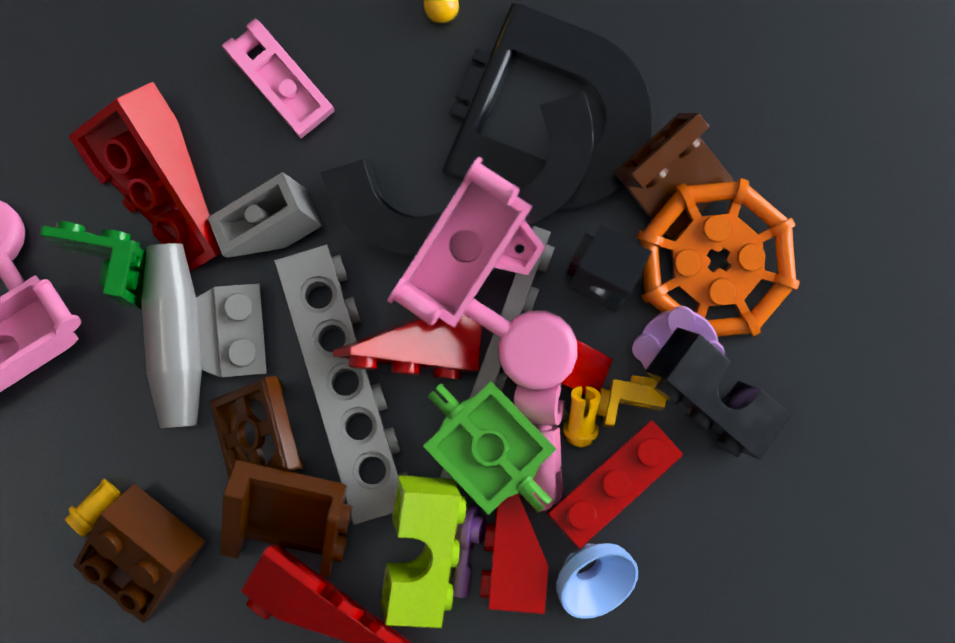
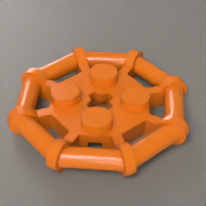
[636,178,800,337]

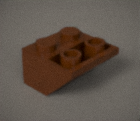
[73,483,206,623]

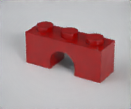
[546,420,684,549]

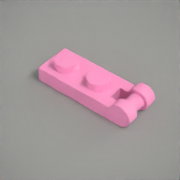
[221,18,334,139]

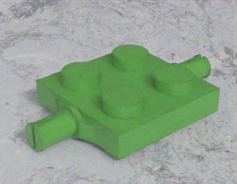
[423,381,556,515]

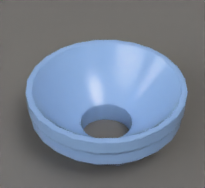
[556,543,638,619]

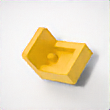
[597,375,666,429]

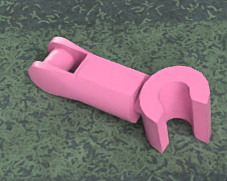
[514,384,565,511]

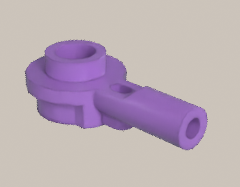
[452,505,486,598]

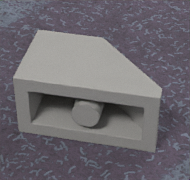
[208,172,323,258]

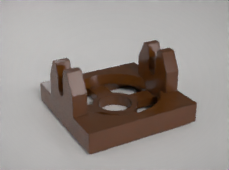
[210,376,304,479]

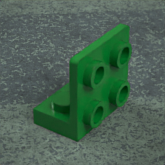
[40,221,146,310]

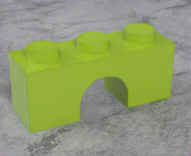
[380,475,466,628]

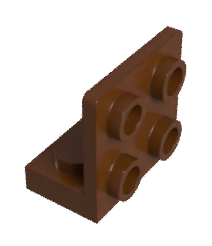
[613,113,733,238]

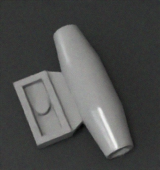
[141,243,267,429]

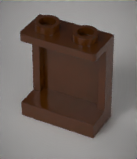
[220,460,353,577]

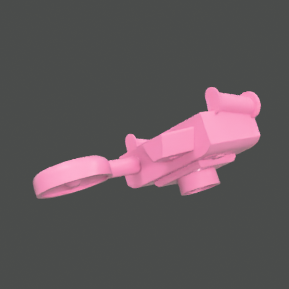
[387,157,577,390]
[0,201,81,392]

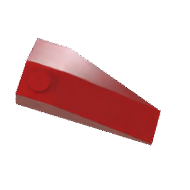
[68,82,221,272]
[241,545,411,643]

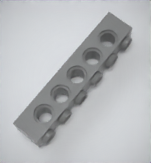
[274,245,408,525]

